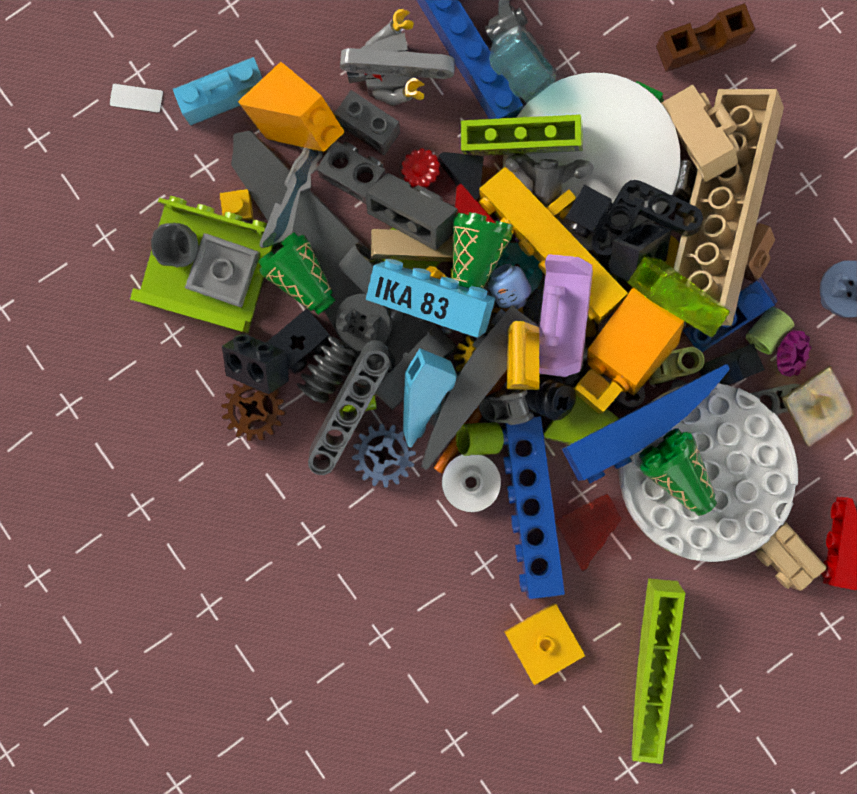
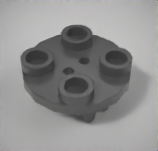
[336,293,392,351]

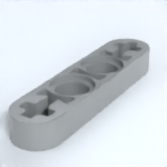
[340,48,455,79]

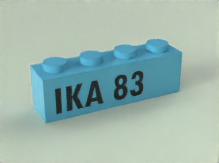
[366,259,495,338]

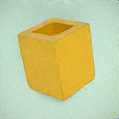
[573,369,623,414]

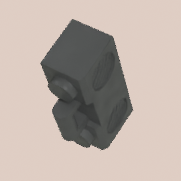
[366,173,458,251]

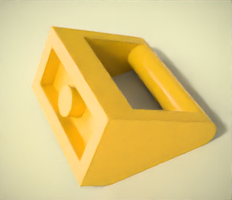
[507,321,539,390]

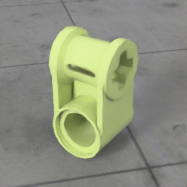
[649,347,704,385]

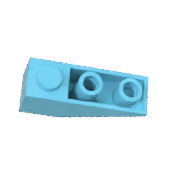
[403,348,457,448]

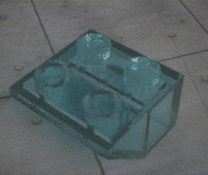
[489,25,556,103]

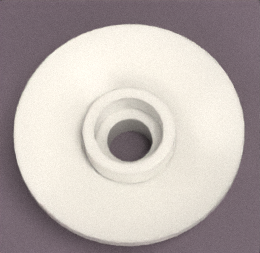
[442,455,501,512]

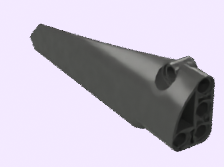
[231,131,457,410]

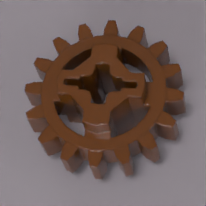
[221,383,286,441]

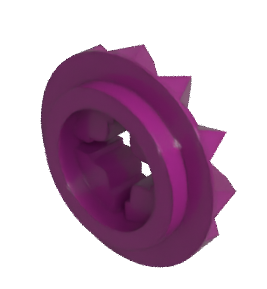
[777,330,812,377]

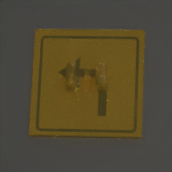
[782,366,855,446]

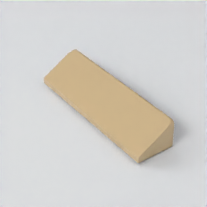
[371,229,453,262]

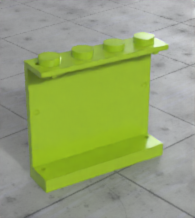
[130,196,277,334]

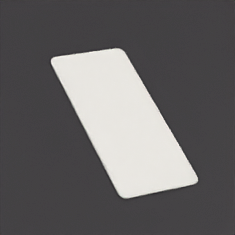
[110,84,163,112]

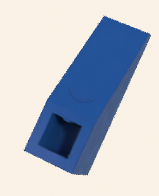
[683,277,778,352]

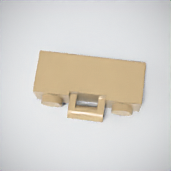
[661,85,740,182]

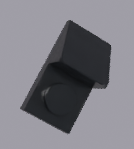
[699,343,765,385]

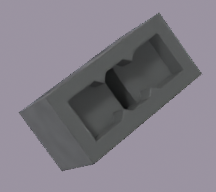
[334,90,400,156]
[317,141,386,205]

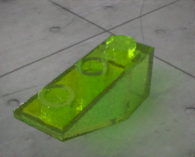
[628,257,731,337]

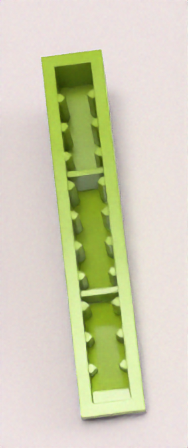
[632,578,685,764]

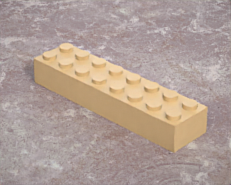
[664,89,784,326]

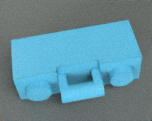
[173,57,263,126]

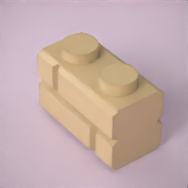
[755,522,826,591]

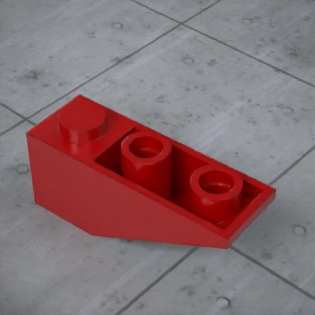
[821,497,857,591]

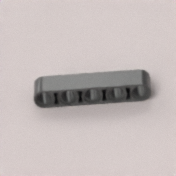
[308,340,390,475]

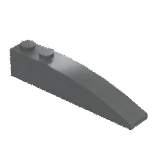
[421,305,540,470]

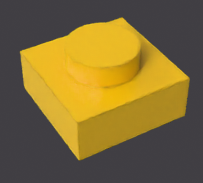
[220,189,253,221]
[546,189,576,220]

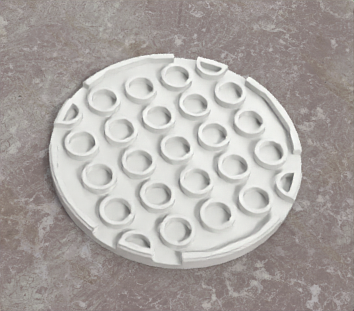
[503,73,680,251]
[619,383,798,562]

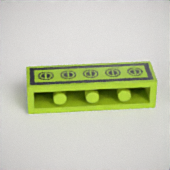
[461,114,583,156]

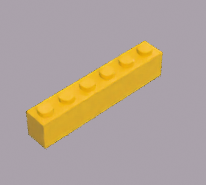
[479,166,628,324]

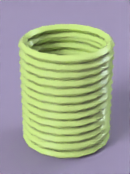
[746,307,795,355]

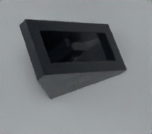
[438,152,484,203]

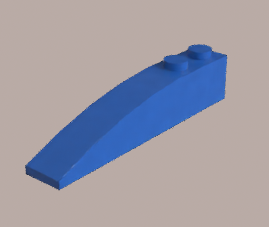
[562,364,730,483]

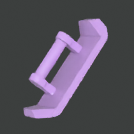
[539,254,593,377]

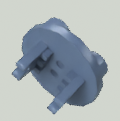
[820,261,857,318]

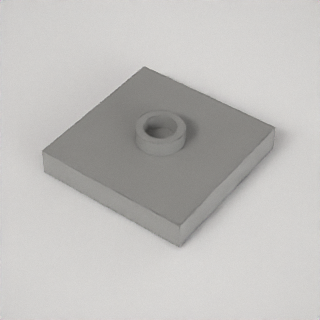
[185,233,261,308]

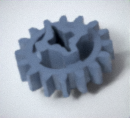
[352,424,416,487]

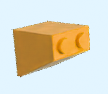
[238,62,344,152]
[587,286,685,396]

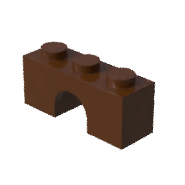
[656,3,756,72]

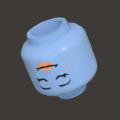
[488,264,531,309]

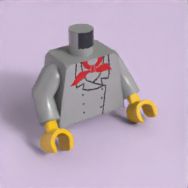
[347,9,424,106]

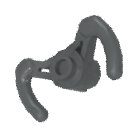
[485,0,545,57]
[505,154,594,203]

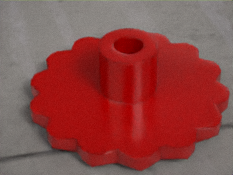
[401,148,441,187]

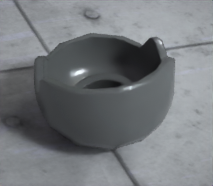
[151,223,199,268]

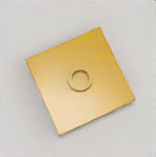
[504,603,585,685]

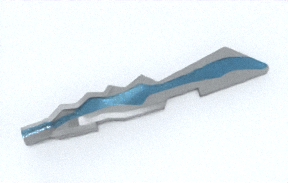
[259,147,323,248]

